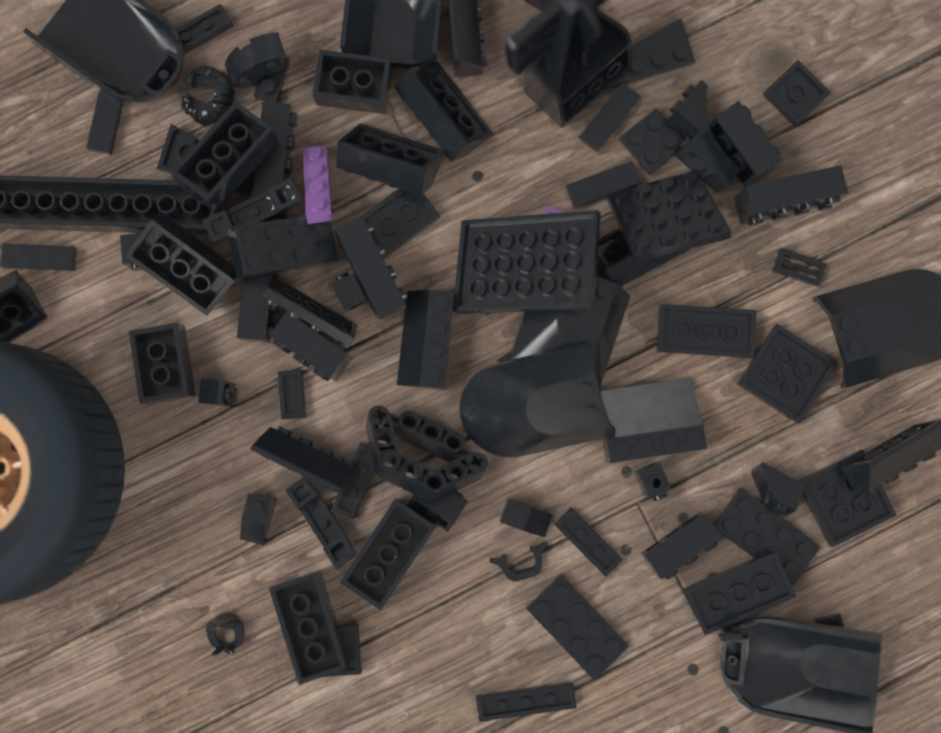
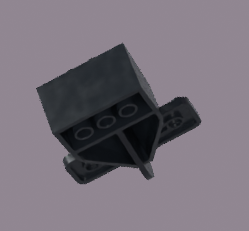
[504,0,632,128]

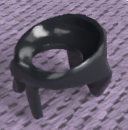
[206,613,245,656]

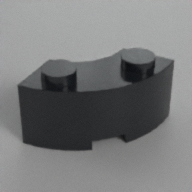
[224,32,286,88]

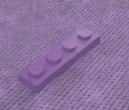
[303,145,333,224]

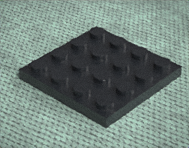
[606,172,731,263]

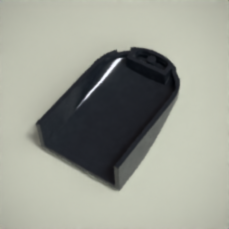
[23,0,184,103]

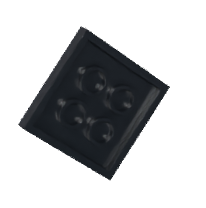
[736,324,838,424]
[797,449,897,548]

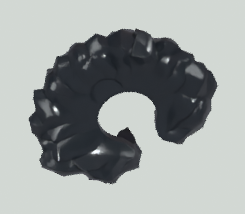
[181,66,236,126]

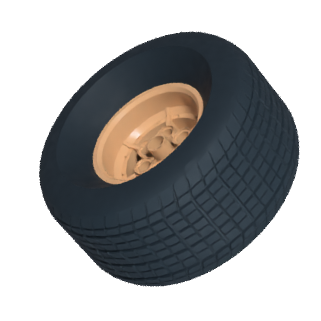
[0,340,125,606]

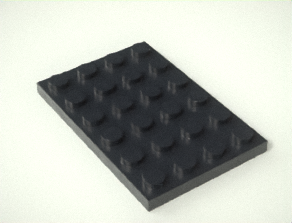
[453,210,601,314]

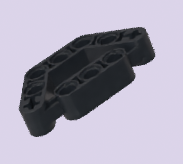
[366,405,488,501]

